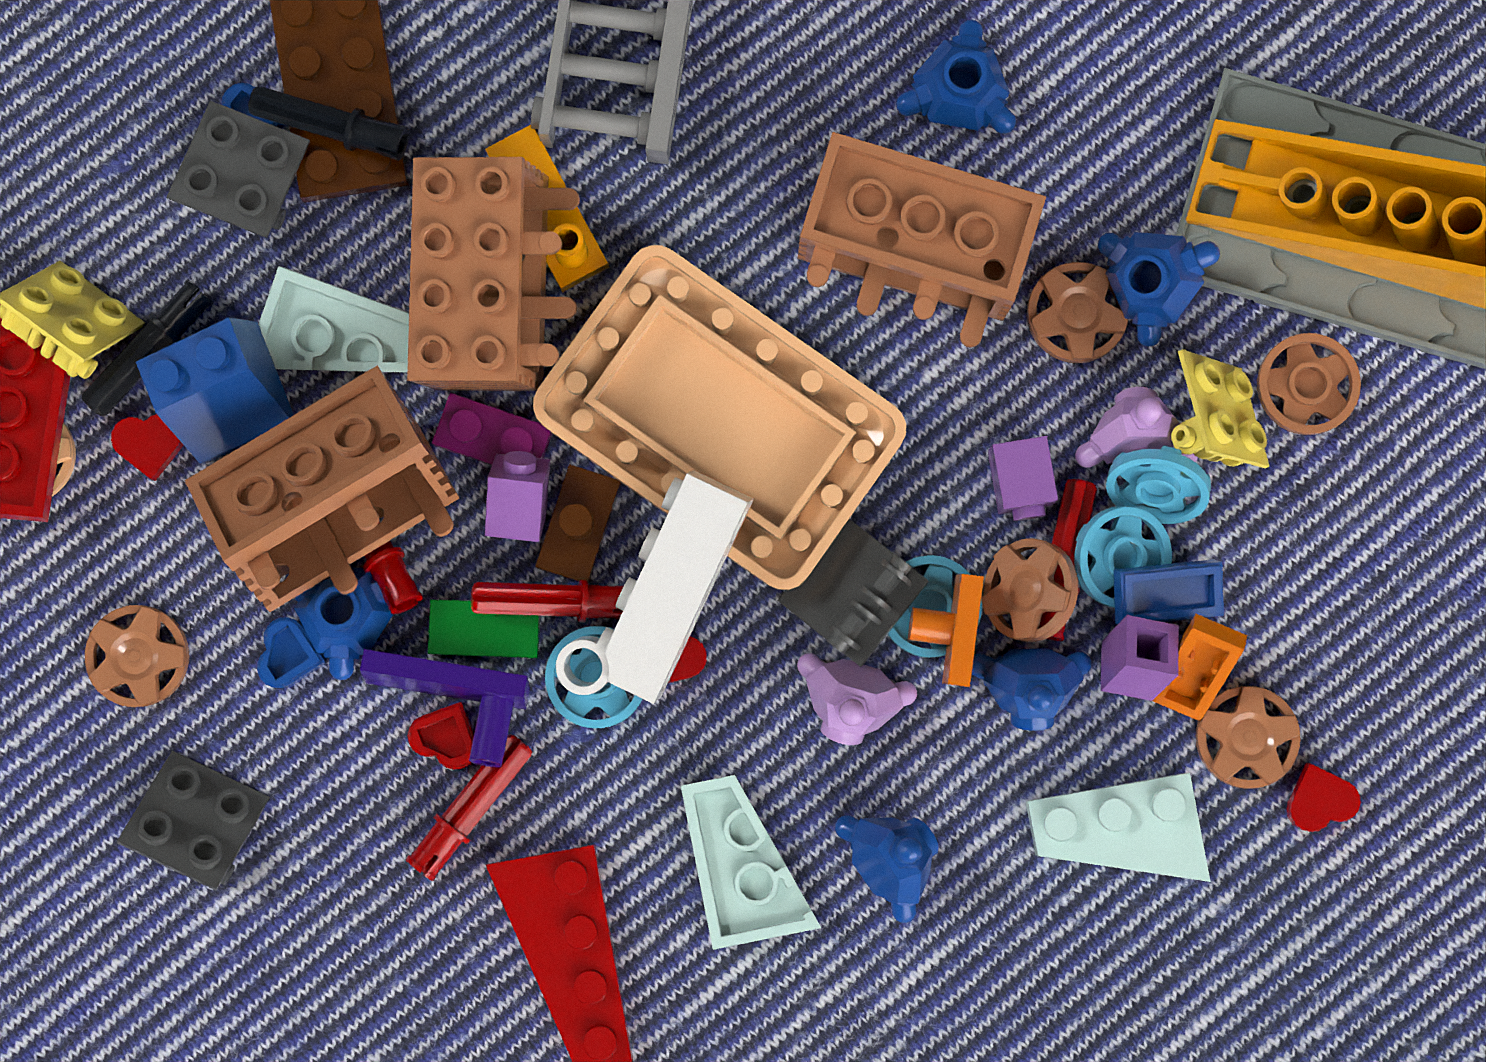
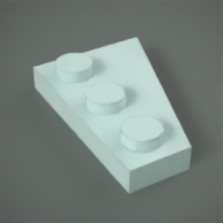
[258,266,409,372]
[1026,773,1211,882]
[681,775,821,950]

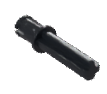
[248,86,409,161]
[81,279,214,417]

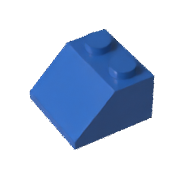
[136,317,294,464]

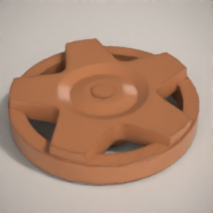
[1027,262,1128,363]
[1257,333,1361,435]
[981,538,1078,642]
[85,605,189,707]
[1196,686,1300,789]

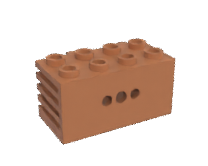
[797,132,1046,348]
[407,157,580,391]
[184,365,459,612]

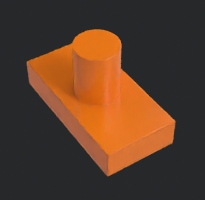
[908,574,984,687]
[1152,614,1247,721]

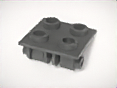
[167,101,310,238]
[777,519,929,667]
[117,750,270,891]

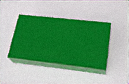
[428,599,540,658]

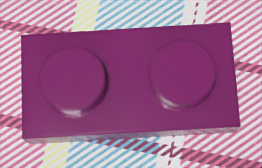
[432,393,552,466]

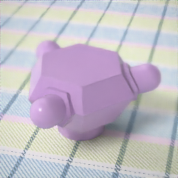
[1075,387,1198,468]
[797,653,917,745]

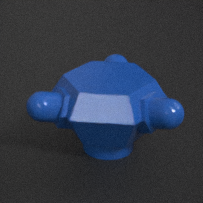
[896,19,1016,134]
[1098,232,1220,347]
[285,567,393,680]
[972,648,1092,731]
[835,815,939,923]

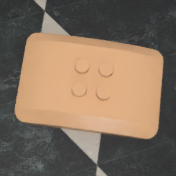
[533,245,906,590]

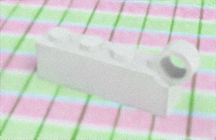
[556,470,754,704]

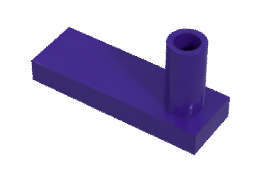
[360,649,530,767]

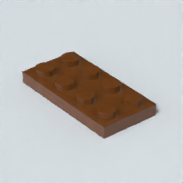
[269,0,409,203]

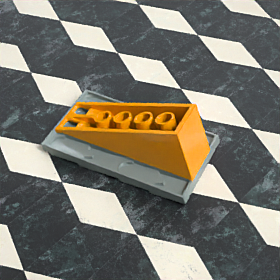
[1176,68,1486,369]

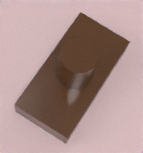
[535,464,622,585]

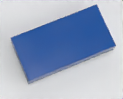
[1114,559,1224,624]

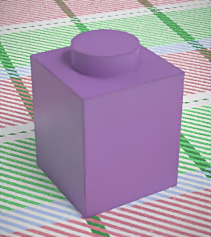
[987,436,1058,521]
[485,451,550,542]
[1101,615,1179,701]

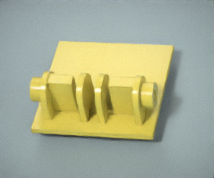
[0,261,145,379]
[1171,349,1270,468]

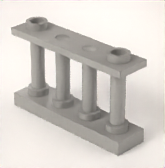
[531,0,694,165]

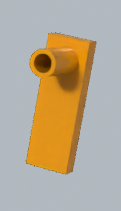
[485,125,609,292]

